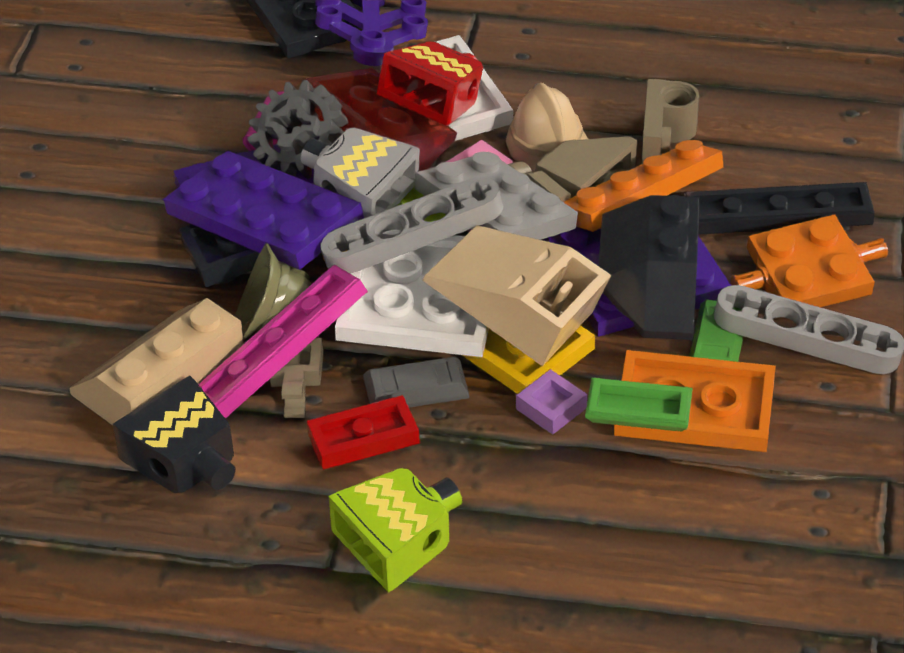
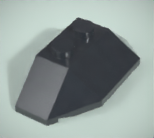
[598,195,699,340]

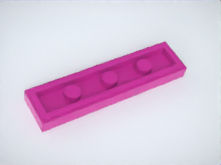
[198,265,368,418]

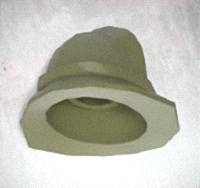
[235,243,313,342]

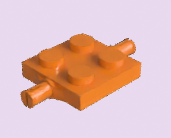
[731,214,888,308]

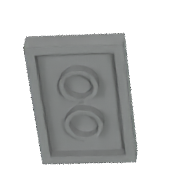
[415,152,578,240]

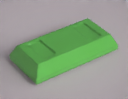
[689,300,744,362]
[585,378,693,432]

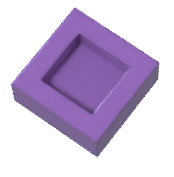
[516,369,587,435]

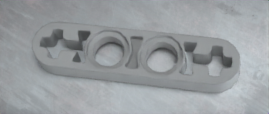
[321,177,503,274]
[714,285,904,374]

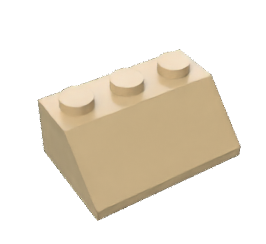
[70,298,244,425]

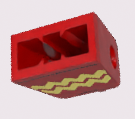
[376,41,483,126]

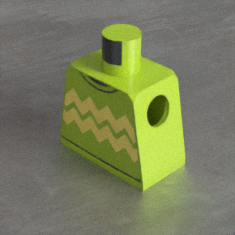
[329,468,462,593]

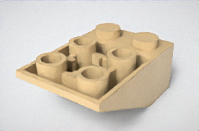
[422,225,611,366]

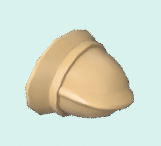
[506,83,588,172]

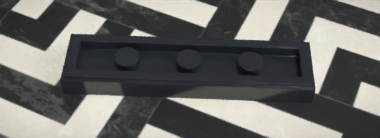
[683,182,875,235]

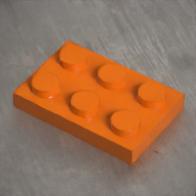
[614,350,776,452]

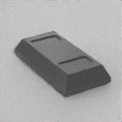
[363,357,469,407]

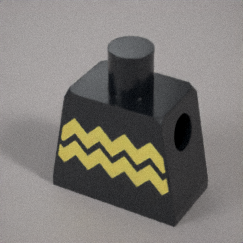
[113,375,236,493]

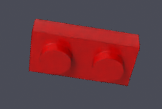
[307,395,420,470]

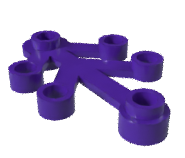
[315,0,428,66]

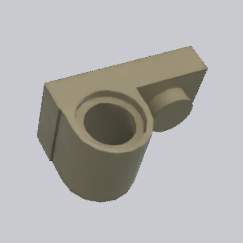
[642,79,699,164]

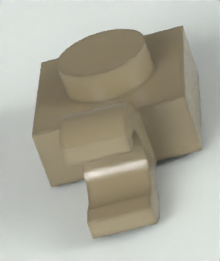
[270,338,323,418]

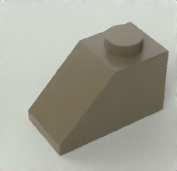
[535,136,637,198]

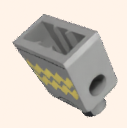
[301,128,420,219]

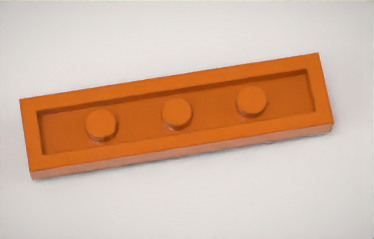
[564,140,724,232]

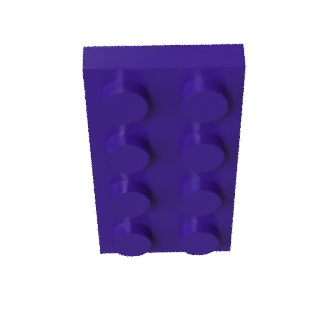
[163,151,364,270]

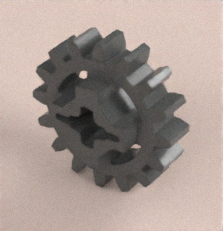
[248,80,348,179]

